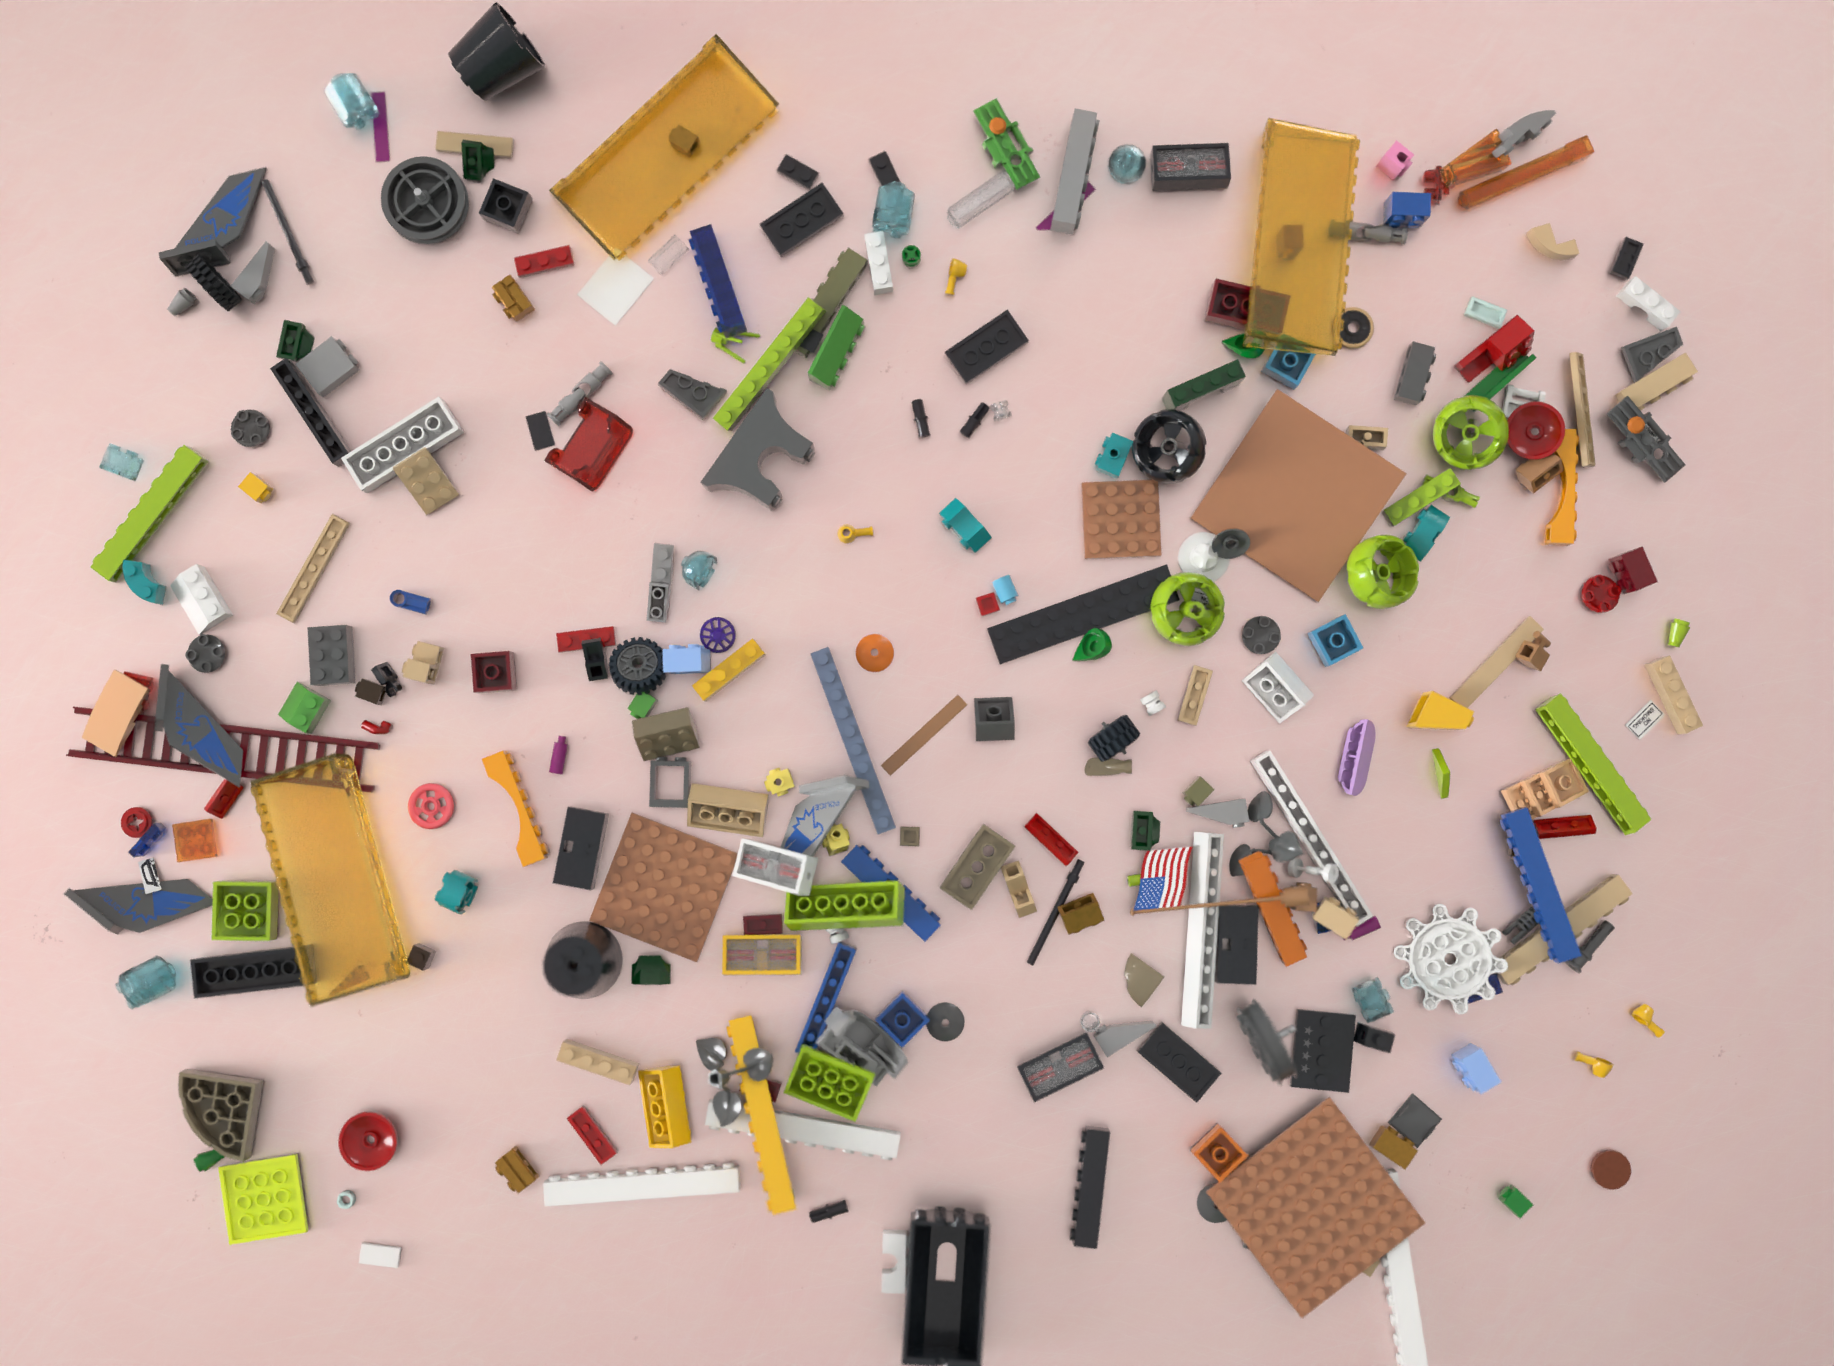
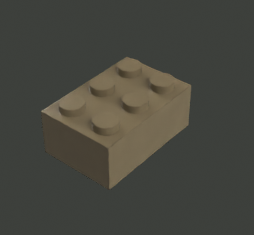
[632,707,700,761]

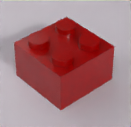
[1486,315,1535,371]

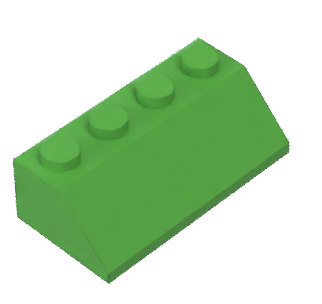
[808,304,865,390]

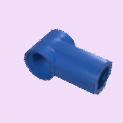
[390,590,431,615]

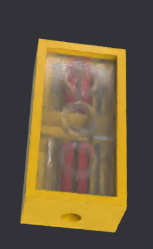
[722,935,802,976]

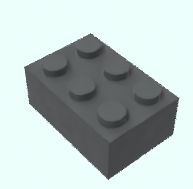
[307,625,355,686]

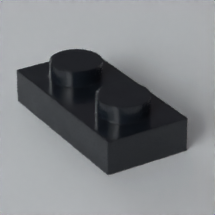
[869,151,902,194]
[777,154,819,191]

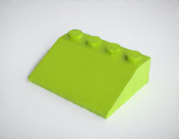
[783,1044,875,1122]

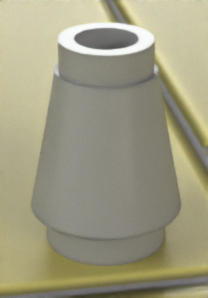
[167,288,196,316]

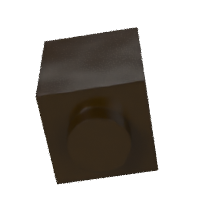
[355,679,386,705]
[405,943,436,971]

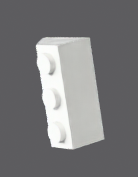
[170,564,233,635]
[1242,652,1314,724]

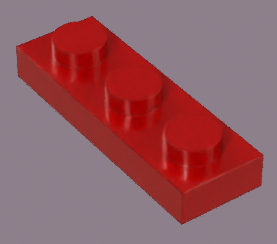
[514,245,575,278]
[556,626,616,653]
[1024,813,1078,866]
[1533,815,1597,839]
[566,1106,617,1165]

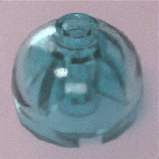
[1108,144,1146,184]
[681,551,717,590]

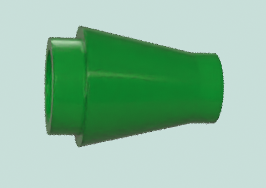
[193,1150,225,1172]

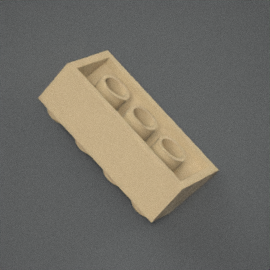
[687,783,768,837]

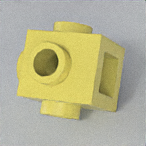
[764,768,795,797]
[822,824,850,856]

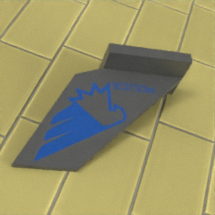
[159,167,267,276]
[155,664,243,788]
[64,879,213,935]

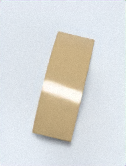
[1526,223,1580,260]
[1001,861,1037,918]

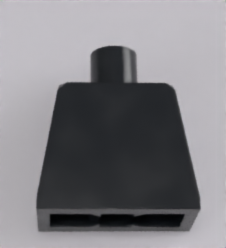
[1354,1022,1395,1053]

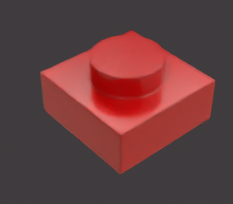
[976,592,1000,617]

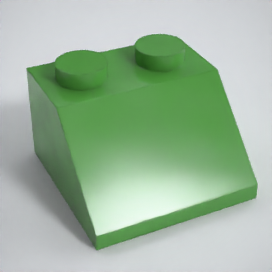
[278,682,331,734]

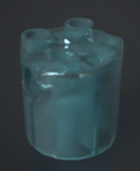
[324,73,380,130]
[872,182,915,238]
[116,955,176,1009]

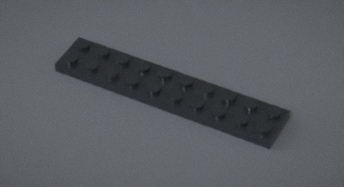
[987,564,1180,664]

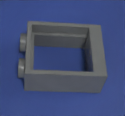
[649,757,691,808]

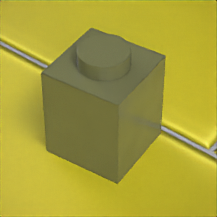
[1182,776,1214,806]

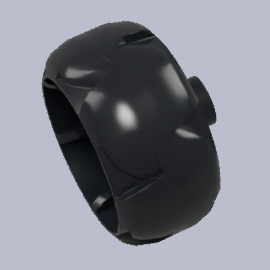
[1132,409,1207,484]

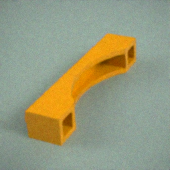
[1545,429,1579,546]
[482,751,549,867]

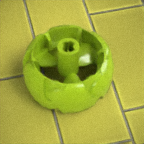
[1433,395,1509,470]
[1347,535,1419,609]
[1150,572,1225,646]

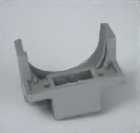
[817,1006,908,1087]

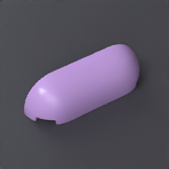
[1338,719,1376,796]

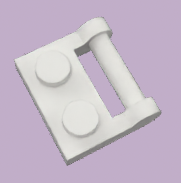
[1502,384,1546,419]

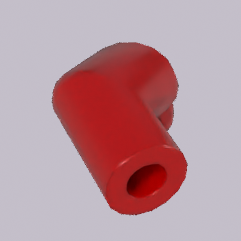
[361,720,391,734]

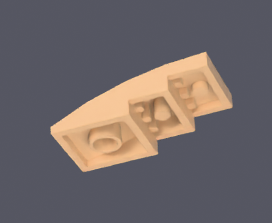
[82,670,150,757]
[1501,758,1589,819]

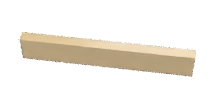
[1569,352,1596,468]
[276,514,350,623]
[1449,616,1544,708]

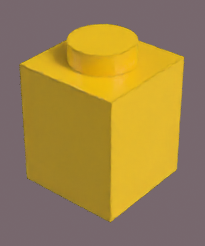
[238,472,273,504]

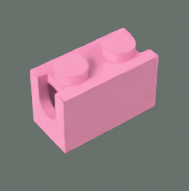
[1376,140,1414,181]

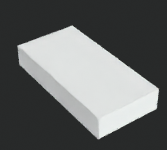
[359,1242,402,1268]

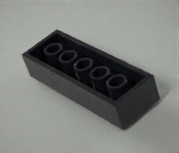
[190,944,317,999]

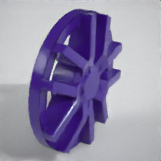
[700,617,736,653]

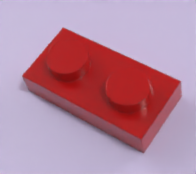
[204,779,244,819]

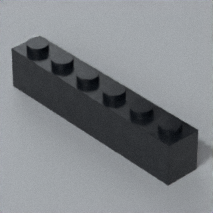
[270,358,351,467]
[1069,1126,1110,1249]

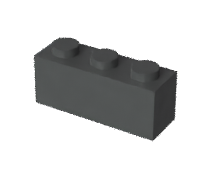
[1394,341,1436,406]

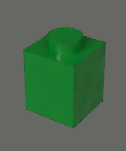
[1498,1185,1534,1219]

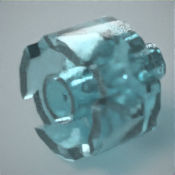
[1352,977,1394,1023]

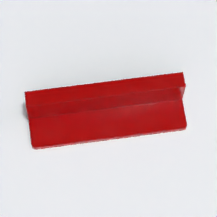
[1454,315,1518,383]

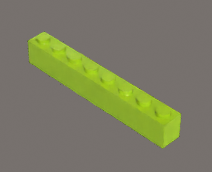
[713,297,826,431]
[90,445,208,583]
[1535,693,1652,835]

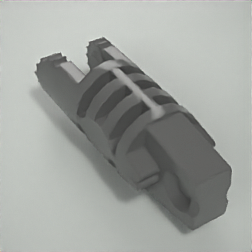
[1502,907,1539,945]

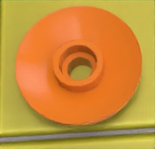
[856,634,894,672]

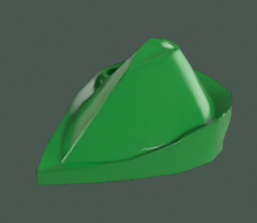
[1222,332,1266,359]
[1073,628,1112,661]

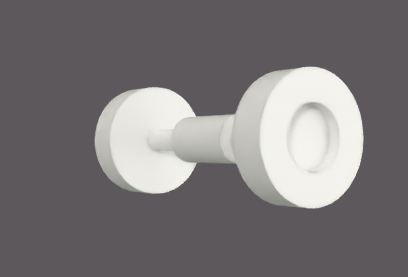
[1288,858,1338,884]

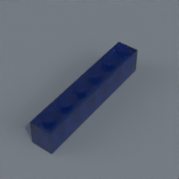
[688,224,747,338]

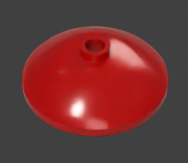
[1507,402,1565,460]
[338,1112,398,1171]

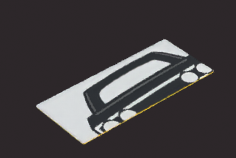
[138,858,161,894]

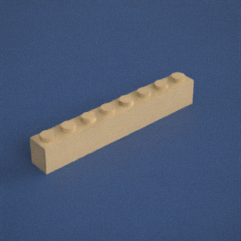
[1495,874,1633,985]

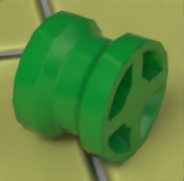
[902,245,921,268]

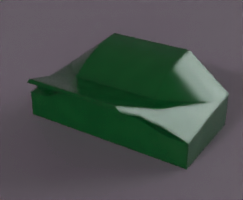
[461,140,495,181]
[276,320,314,362]
[1130,811,1161,851]
[631,956,671,985]

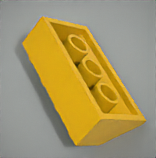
[638,1065,692,1148]

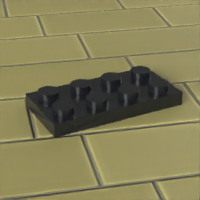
[759,182,844,257]
[945,309,1029,384]
[1137,1022,1222,1103]

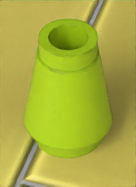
[1668,618,1690,648]

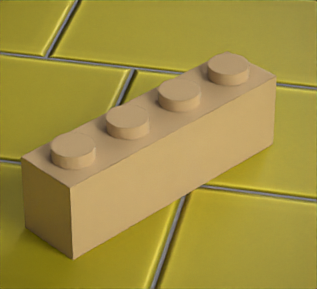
[1615,353,1698,411]
[1645,656,1703,734]
[557,1039,639,1085]

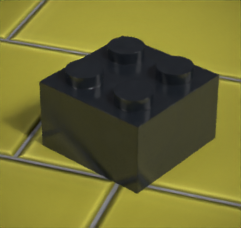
[479,178,533,233]

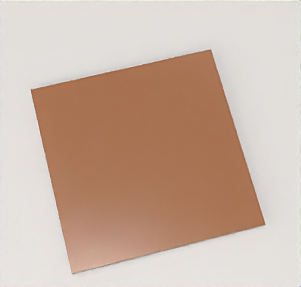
[1191,389,1407,602]
[1206,1097,1425,1318]

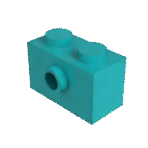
[1095,432,1133,479]

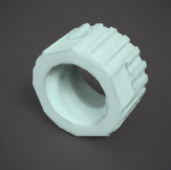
[337,1190,356,1209]

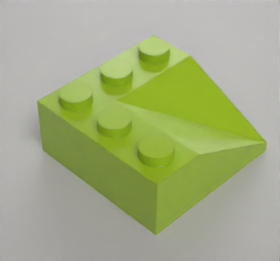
[211,881,279,941]

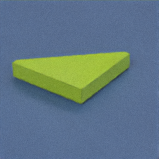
[1432,748,1450,799]

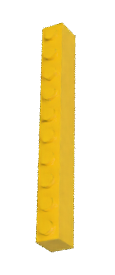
[726,1015,797,1215]

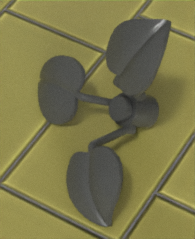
[1229,791,1304,877]
[696,1038,773,1127]

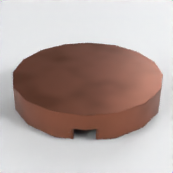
[1591,1150,1631,1190]

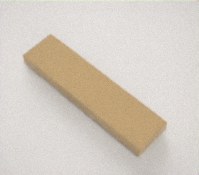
[435,131,514,158]

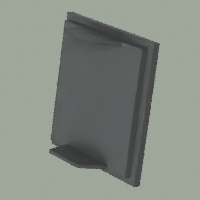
[1388,1093,1442,1148]

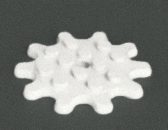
[1394,904,1508,1015]

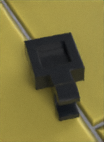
[371,662,402,697]

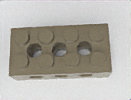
[940,824,1015,910]

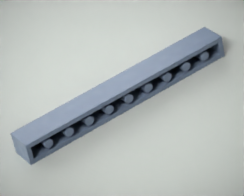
[810,647,896,834]

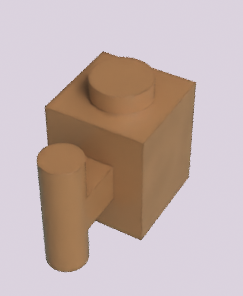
[1515,631,1551,672]

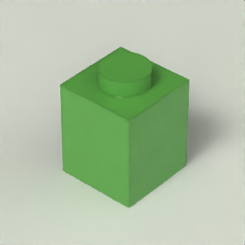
[627,691,658,719]

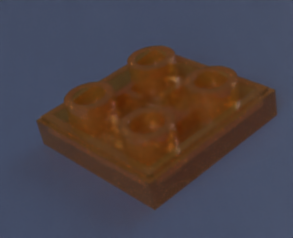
[172,819,218,863]

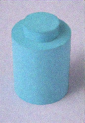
[992,575,1018,605]

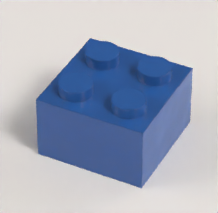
[1383,192,1431,229]
[875,990,930,1048]

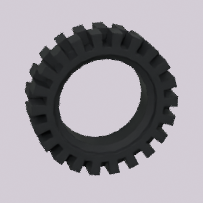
[185,254,242,312]

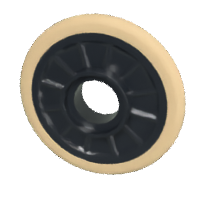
[1332,307,1374,348]

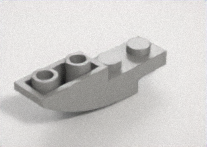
[1492,110,1556,158]
[646,543,674,623]

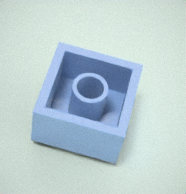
[663,644,711,674]
[1451,1043,1501,1094]

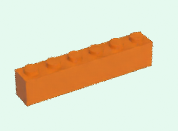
[1238,851,1307,967]

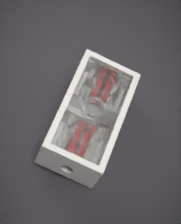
[732,838,818,896]

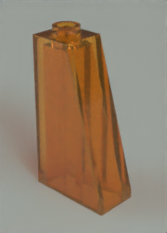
[1439,129,1512,188]

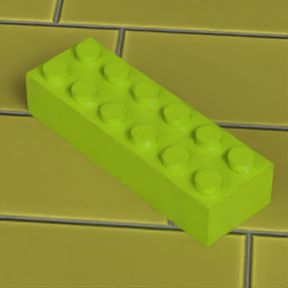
[784,881,905,931]

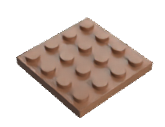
[1081,480,1161,559]

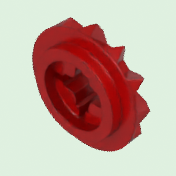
[121,807,153,838]

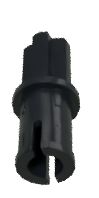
[912,399,930,438]
[959,402,990,438]
[809,1200,848,1223]

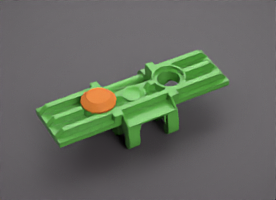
[973,98,1040,190]

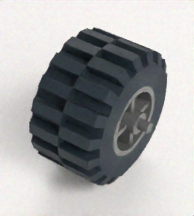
[1088,715,1141,762]

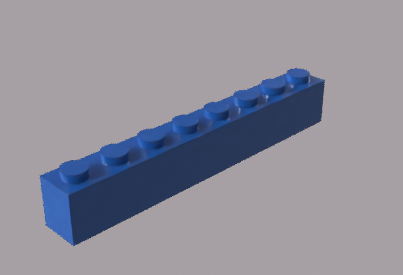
[1500,807,1582,963]

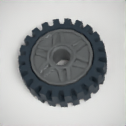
[609,637,666,695]

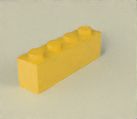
[692,638,766,702]

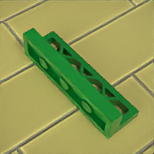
[1463,354,1537,412]

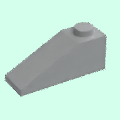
[231,242,275,304]
[1186,799,1249,828]
[1093,1021,1156,1057]

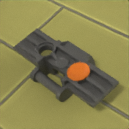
[1607,396,1686,483]

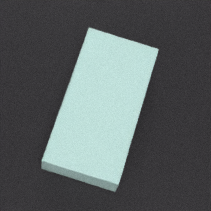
[1464,296,1507,329]

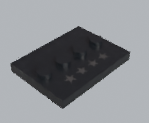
[1290,1009,1356,1093]

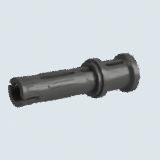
[1566,920,1615,974]

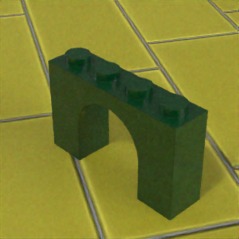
[1162,359,1246,411]

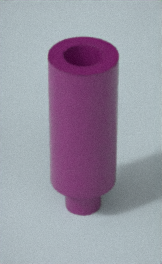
[549,736,568,775]
[1342,915,1381,941]

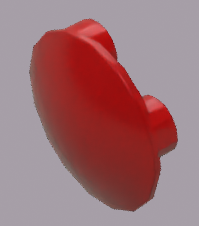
[1582,575,1621,613]

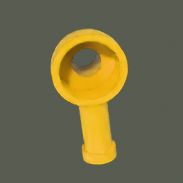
[945,258,967,295]
[837,524,873,544]
[1631,1004,1665,1038]
[1575,1051,1614,1078]

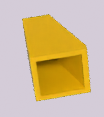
[1406,691,1474,730]

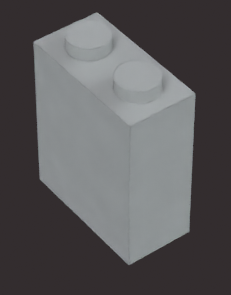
[295,336,360,398]

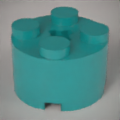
[435,870,478,915]

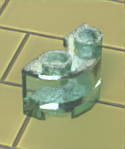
[99,443,144,481]

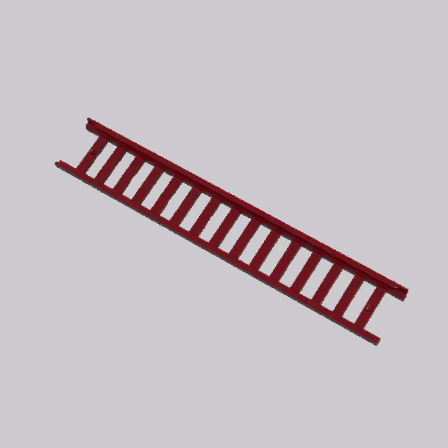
[66,707,380,793]

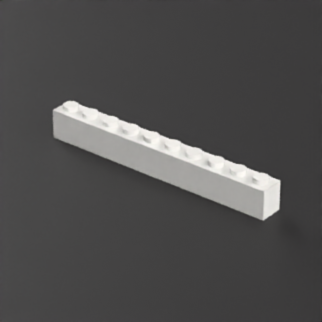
[1250,750,1373,926]
[1181,832,1224,1029]
[705,1099,901,1160]
[543,1162,741,1207]
[1381,1168,1428,1366]

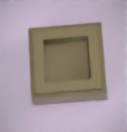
[900,826,920,846]

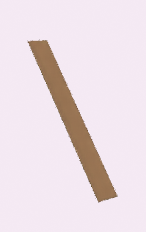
[881,695,967,776]

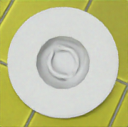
[1178,532,1230,582]

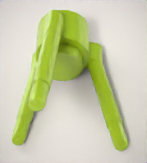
[711,327,760,363]

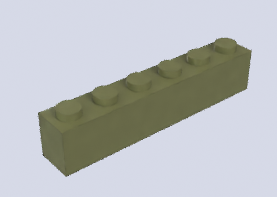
[795,247,868,358]

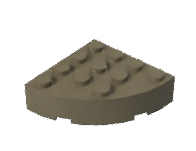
[178,1069,263,1162]

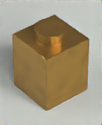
[669,125,700,158]

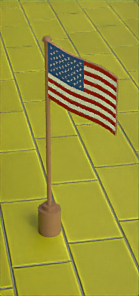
[1130,846,1309,916]

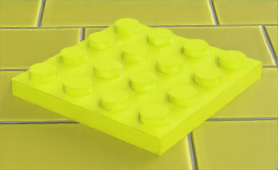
[218,1154,309,1245]

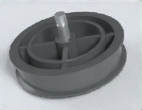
[381,156,469,244]
[1236,999,1298,1086]

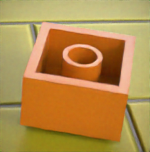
[1190,1124,1248,1182]

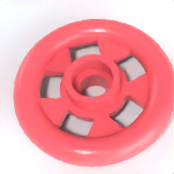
[408,783,454,829]

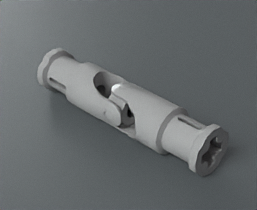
[1328,220,1408,244]
[547,361,613,426]

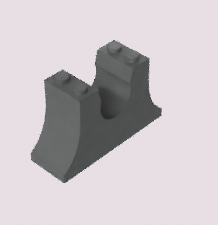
[701,388,815,511]

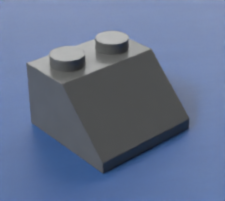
[974,697,1015,741]

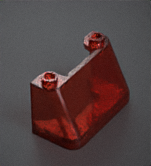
[544,397,633,491]

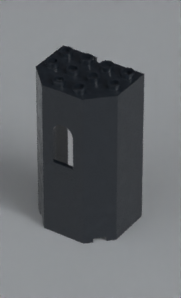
[902,1207,990,1366]

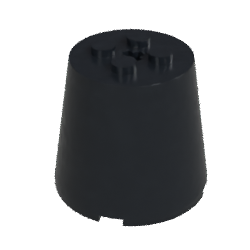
[448,2,545,101]
[543,921,623,999]

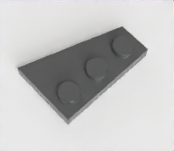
[1621,327,1683,383]
[658,369,727,420]

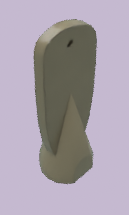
[1085,758,1132,776]

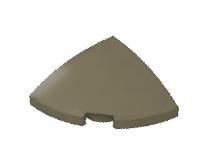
[1124,953,1164,1007]

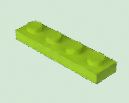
[1384,468,1461,526]

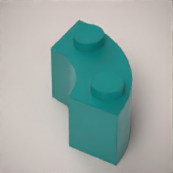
[939,498,992,553]
[1403,505,1450,562]
[123,560,166,605]

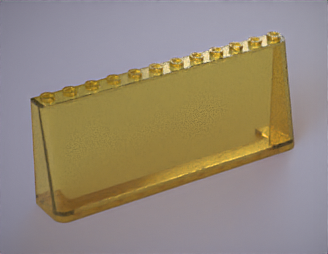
[549,34,779,261]
[1243,118,1360,356]
[250,753,410,1007]

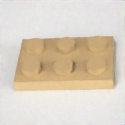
[393,447,459,515]

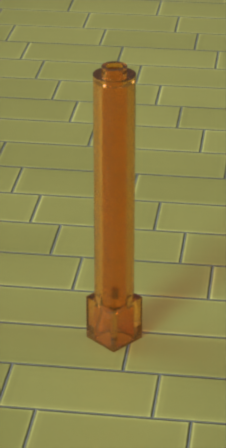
[1458,135,1595,210]

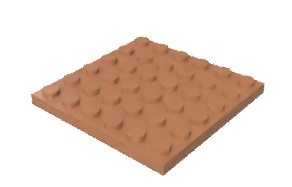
[589,812,738,962]

